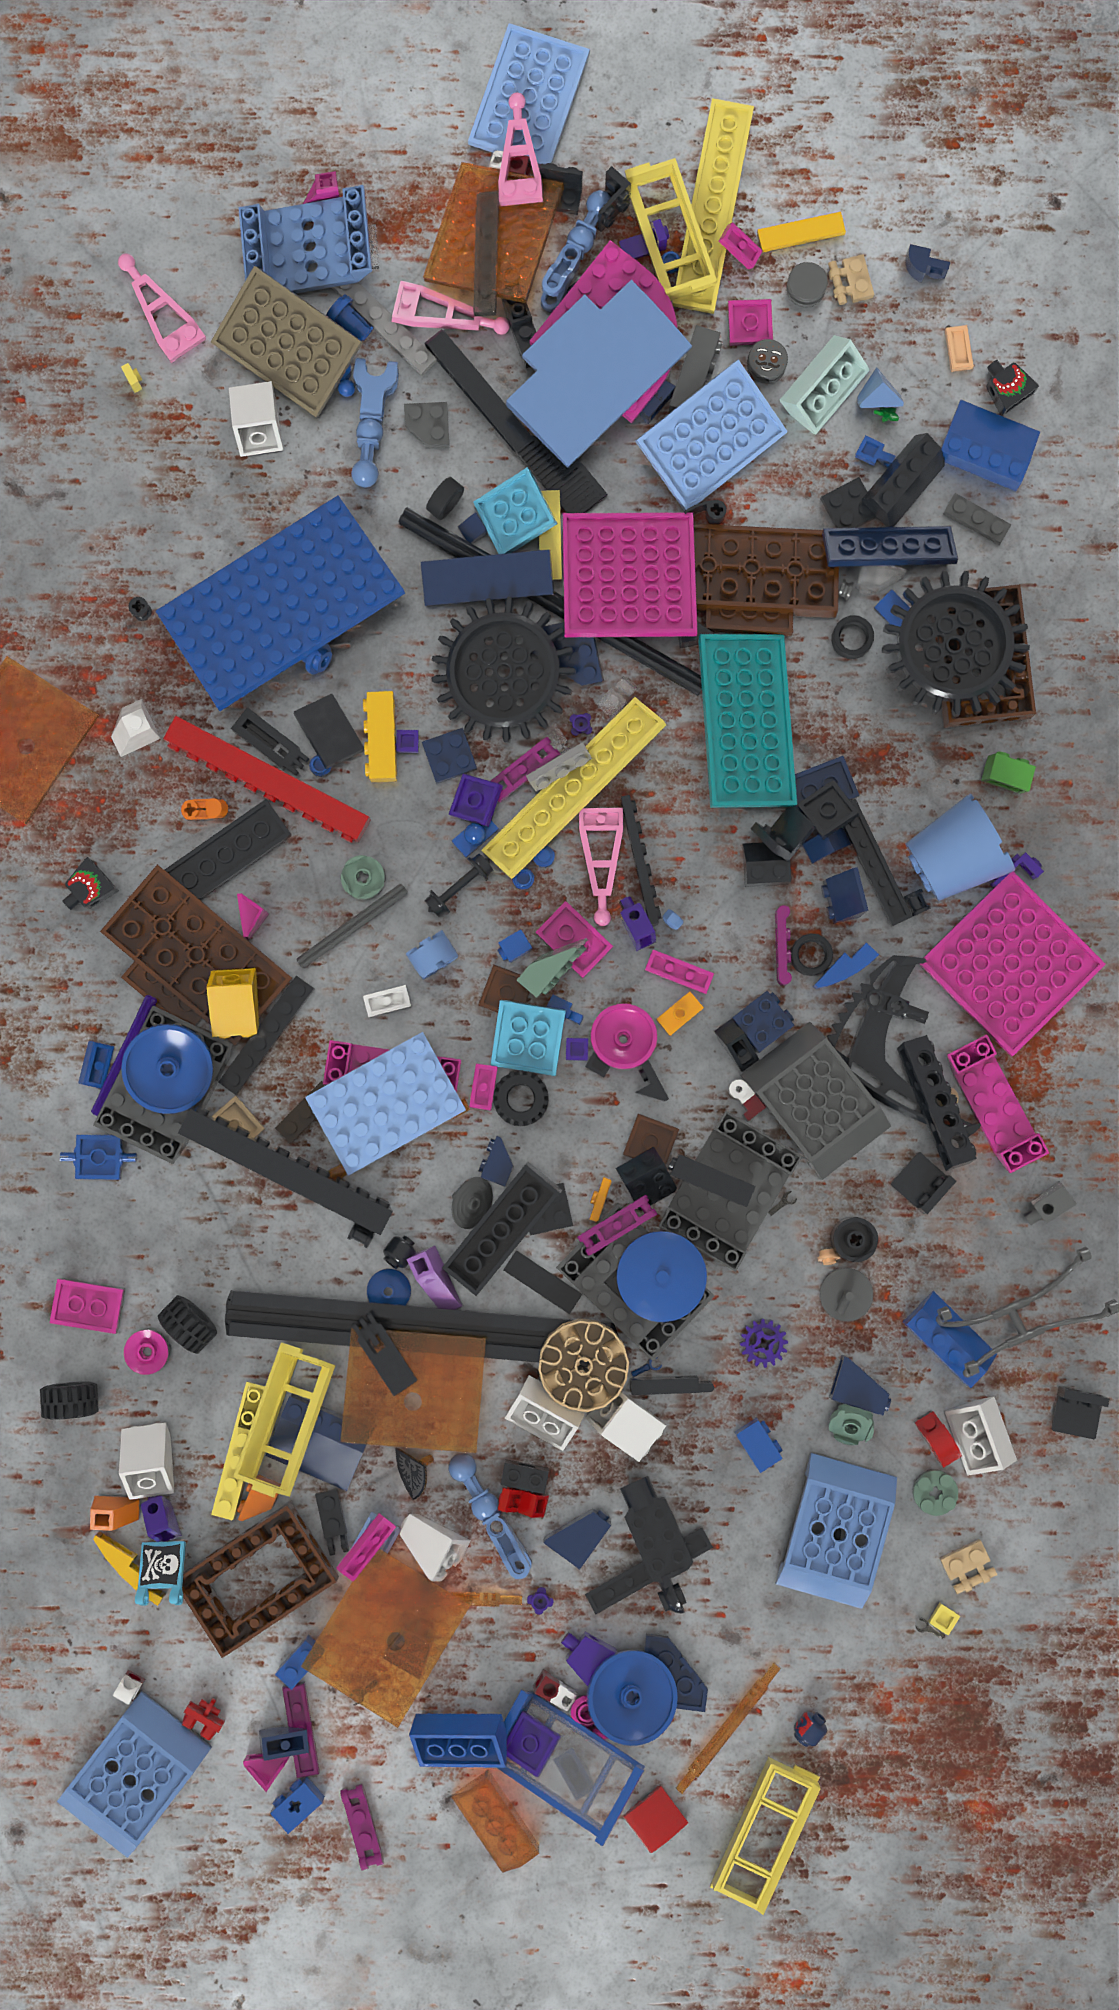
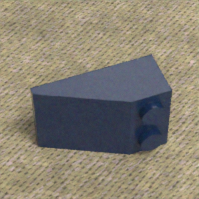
[821,867,869,924]

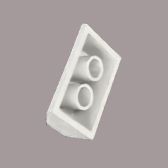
[505,1376,586,1451]
[945,1397,1017,1475]

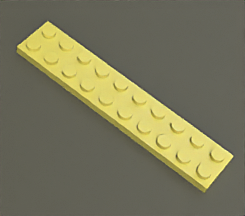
[672,98,754,314]
[481,697,666,879]

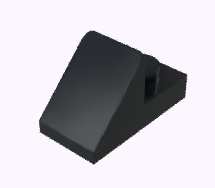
[635,1060,669,1102]

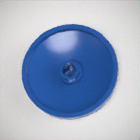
[122,1024,213,1114]
[617,1231,707,1322]
[587,1650,678,1746]

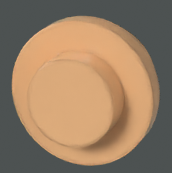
[817,1249,840,1265]

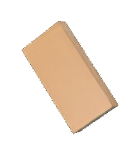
[945,325,974,372]

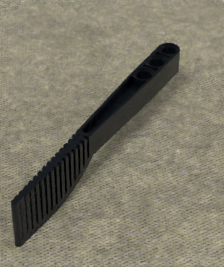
[424,329,608,513]

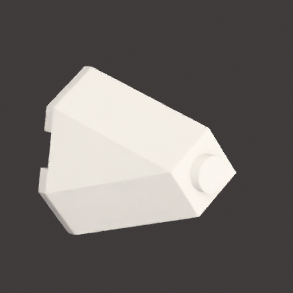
[111,699,161,757]
[400,1514,471,1581]

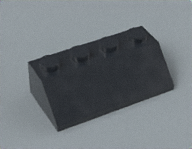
[861,433,945,527]

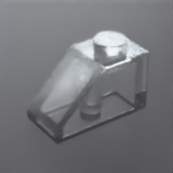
[855,566,906,595]

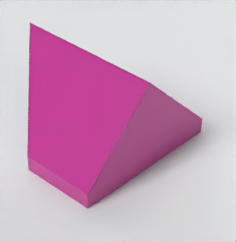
[303,171,340,204]
[237,893,269,939]
[243,1753,290,1792]

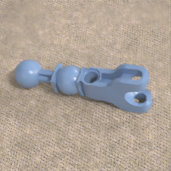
[541,190,611,312]
[351,358,399,488]
[448,1453,532,1579]

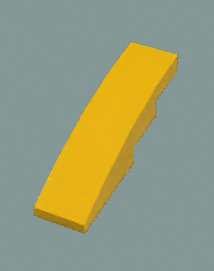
[93,1531,166,1606]

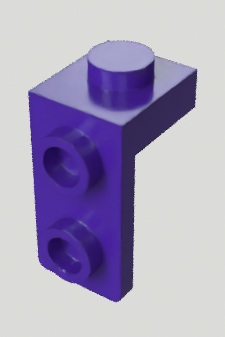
[619,219,670,260]
[990,852,1044,887]

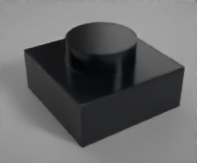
[585,1052,611,1078]

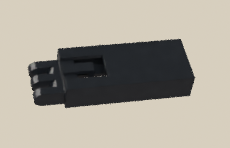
[230,707,309,776]
[351,1312,418,1396]
[630,1375,714,1395]

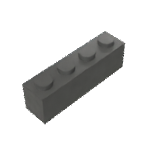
[668,325,723,413]

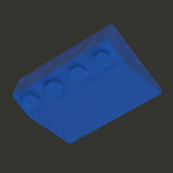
[941,400,1040,491]

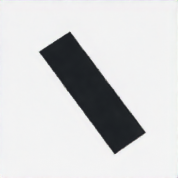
[503,1250,583,1314]

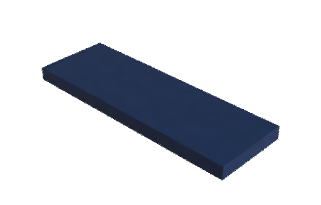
[822,526,958,567]
[421,550,554,606]

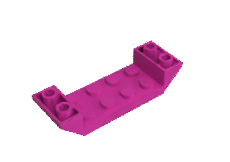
[947,1034,1049,1173]
[323,1040,461,1092]

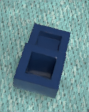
[905,244,950,282]

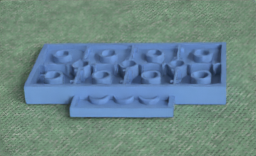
[506,279,692,468]

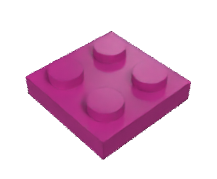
[728,299,773,346]

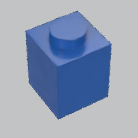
[497,929,533,963]

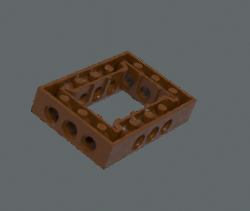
[931,584,1036,728]
[182,1501,339,1658]

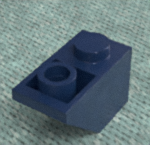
[478,1136,514,1187]

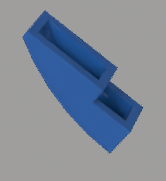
[812,943,879,989]

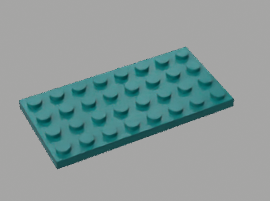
[698,634,797,808]

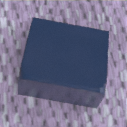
[458,512,487,543]

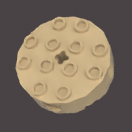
[539,1318,629,1412]

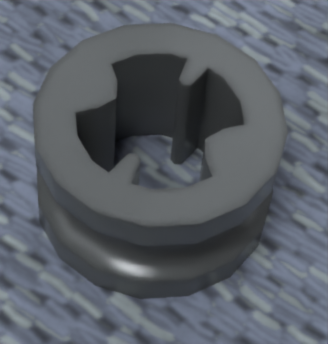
[838,579,854,601]

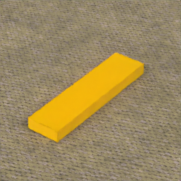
[757,211,846,253]

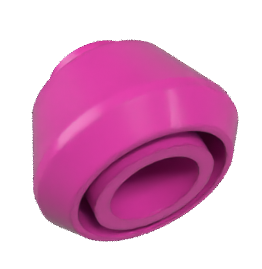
[571,1696,594,1727]

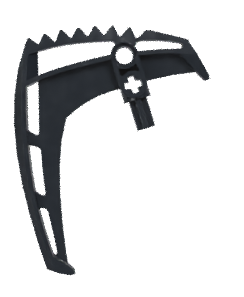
[827,955,981,1137]

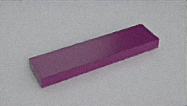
[282,1682,320,1778]

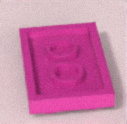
[535,901,613,978]
[50,1278,125,1334]

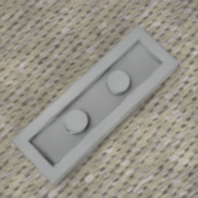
[526,742,592,792]

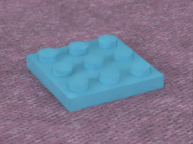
[473,467,557,554]
[490,1000,566,1076]

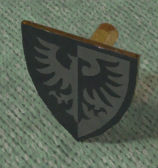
[395,1447,434,1500]

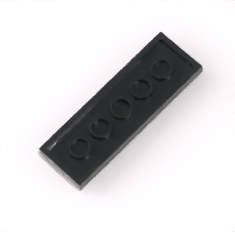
[164,799,292,900]

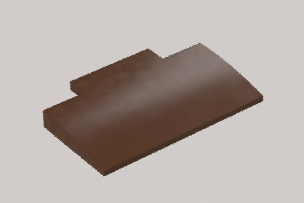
[693,524,839,636]
[100,864,292,1046]

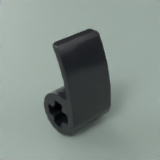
[684,500,727,525]

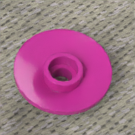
[124,1330,169,1375]

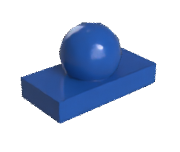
[452,820,499,858]

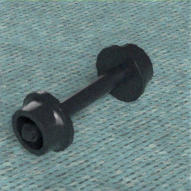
[424,854,494,917]

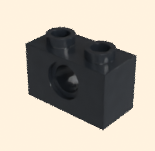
[500,1459,549,1494]

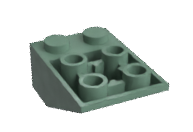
[517,938,588,998]

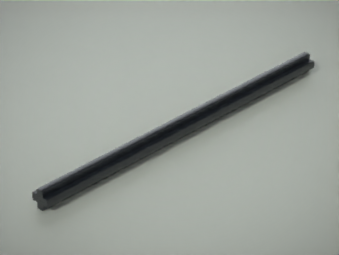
[398,507,702,696]

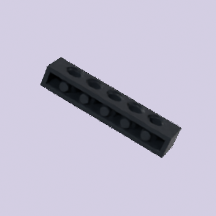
[897,1035,977,1171]

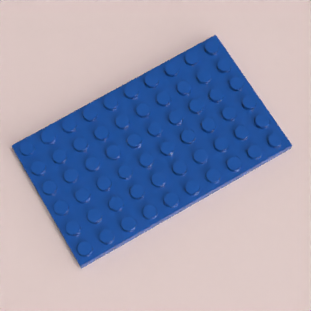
[156,495,405,711]

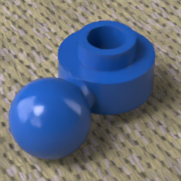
[338,365,355,397]

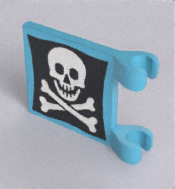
[135,1541,186,1606]

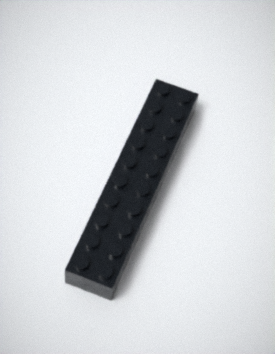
[178,1106,393,1235]

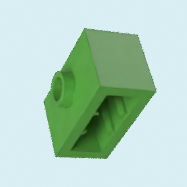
[981,751,1036,794]

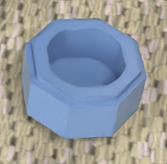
[662,909,684,930]

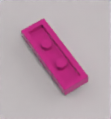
[645,950,714,994]
[336,1513,396,1582]

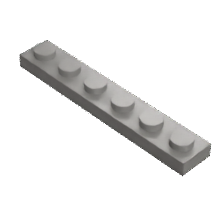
[331,282,437,376]

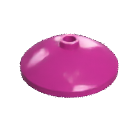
[591,1004,657,1069]

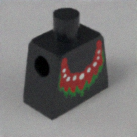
[986,360,1039,416]
[62,857,119,910]

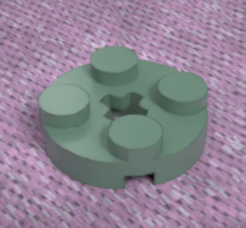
[341,855,385,900]
[829,1404,874,1445]
[912,1469,958,1516]

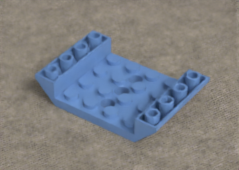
[238,185,372,294]
[775,1453,897,1609]
[57,1691,212,1858]

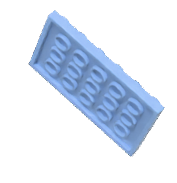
[468,23,590,168]
[635,359,788,511]
[305,1032,466,1176]

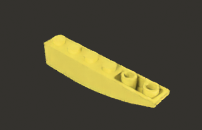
[211,1382,265,1520]

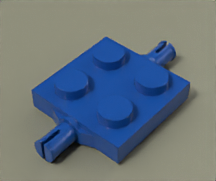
[60,1135,137,1180]

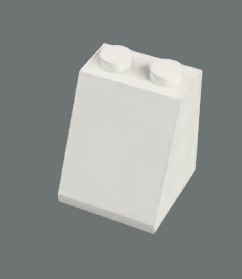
[229,381,283,457]
[585,1390,666,1462]
[119,1423,174,1500]

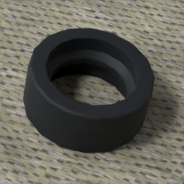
[426,476,464,520]
[831,615,874,659]
[791,933,833,976]

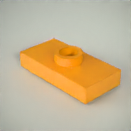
[656,991,704,1036]
[589,1177,612,1222]

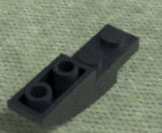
[498,281,536,369]

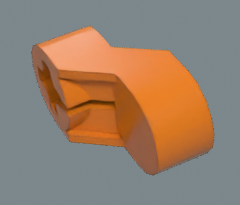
[181,798,228,820]

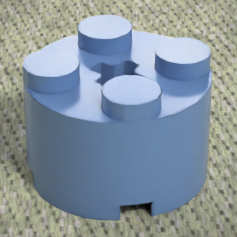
[406,930,459,980]

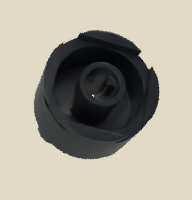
[830,1217,878,1262]

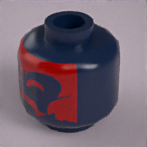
[794,1712,827,1747]

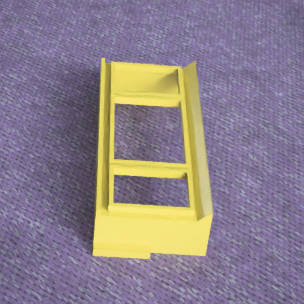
[625,158,717,301]
[233,1343,336,1497]
[710,1757,821,1915]

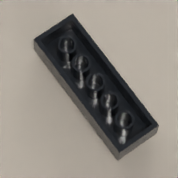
[442,1162,562,1296]

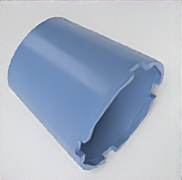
[905,793,1015,901]

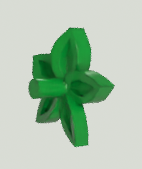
[873,407,899,422]

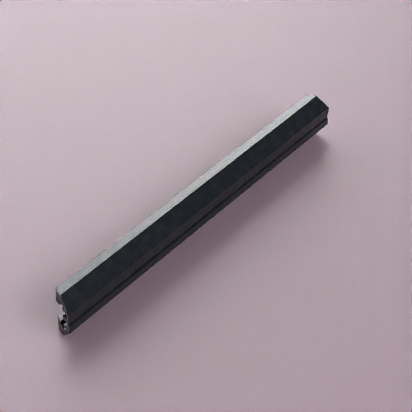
[225,1290,618,1367]

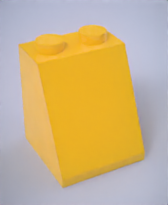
[206,968,259,1039]

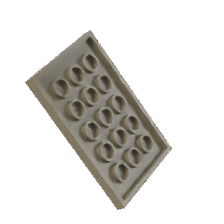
[211,266,363,417]

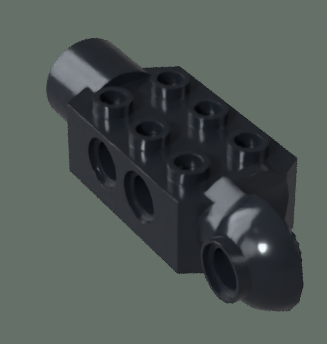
[620,1476,694,1614]

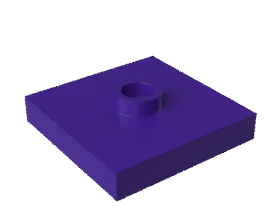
[449,773,503,827]
[507,1711,561,1777]

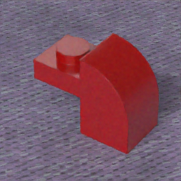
[915,1411,962,1468]
[498,1487,549,1518]

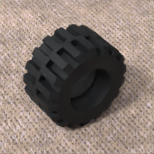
[493,1070,549,1126]
[157,1295,217,1354]
[40,1382,99,1420]

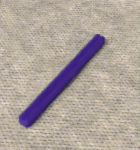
[91,995,157,1116]

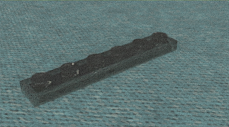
[473,191,499,317]

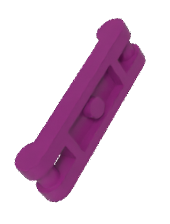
[491,737,561,802]
[775,905,792,986]
[577,1195,657,1256]
[340,1784,384,1871]

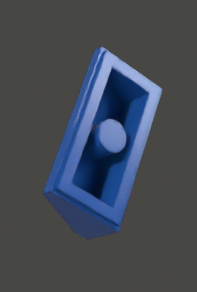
[874,589,910,626]
[78,1041,114,1089]

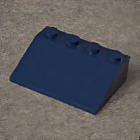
[265,1393,374,1491]

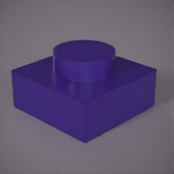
[396,730,419,753]
[566,1038,588,1061]

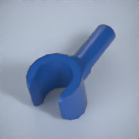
[631,1357,662,1377]

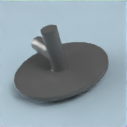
[451,1177,493,1229]
[820,1268,873,1322]

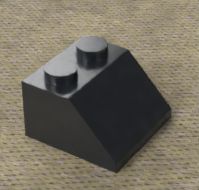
[742,842,791,887]

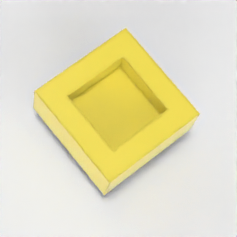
[121,363,142,393]
[928,1603,960,1635]

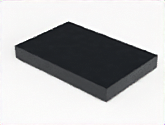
[294,694,364,769]

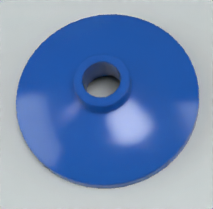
[367,1269,411,1305]

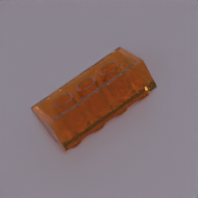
[451,1770,539,1873]

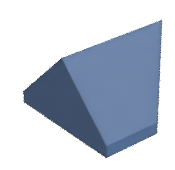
[857,367,904,408]

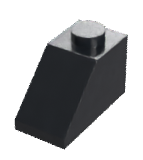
[714,1019,759,1072]

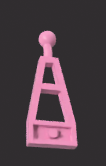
[498,92,543,206]
[118,253,206,363]
[391,281,510,335]
[579,808,623,926]

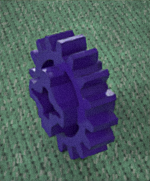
[739,1318,788,1368]

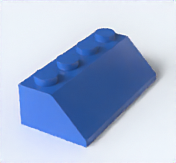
[902,1291,997,1388]
[409,1713,507,1768]

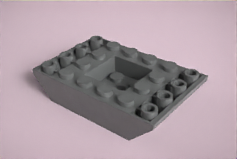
[93,1006,233,1164]
[556,1203,714,1361]

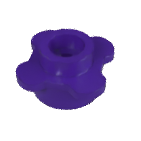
[570,713,592,736]
[527,1587,554,1615]

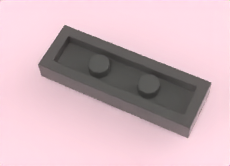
[943,493,1012,545]

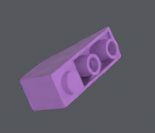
[407,1245,463,1309]

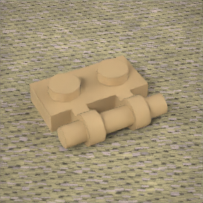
[828,254,874,305]
[939,1539,997,1594]

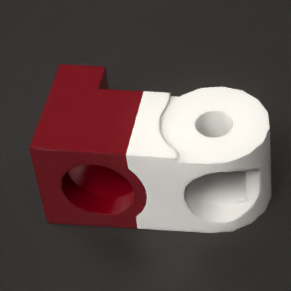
[488,150,532,180]
[728,1080,766,1122]
[533,1669,579,1711]
[113,1670,146,1705]

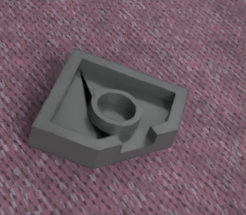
[404,402,449,448]

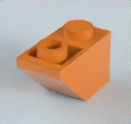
[237,1474,281,1521]
[90,1496,140,1531]

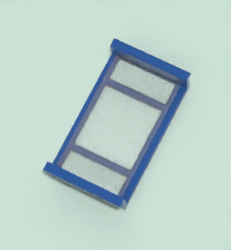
[498,1690,645,1846]

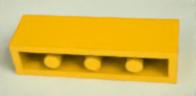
[363,691,397,783]

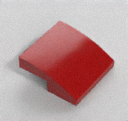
[623,1786,688,1853]

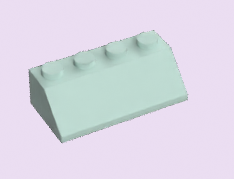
[780,335,870,435]

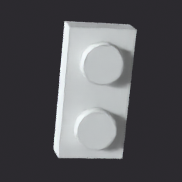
[363,985,412,1018]

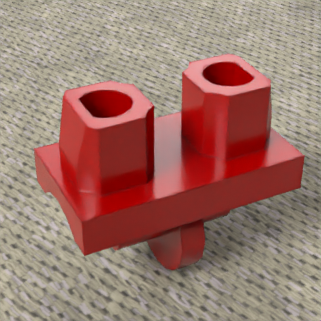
[182,1698,225,1740]

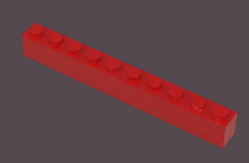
[163,715,371,843]

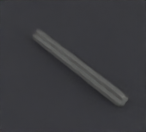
[296,884,408,968]

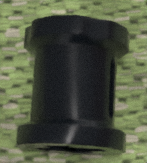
[128,597,152,621]
[904,889,931,917]
[347,1223,375,1248]

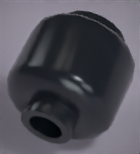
[383,1235,416,1269]

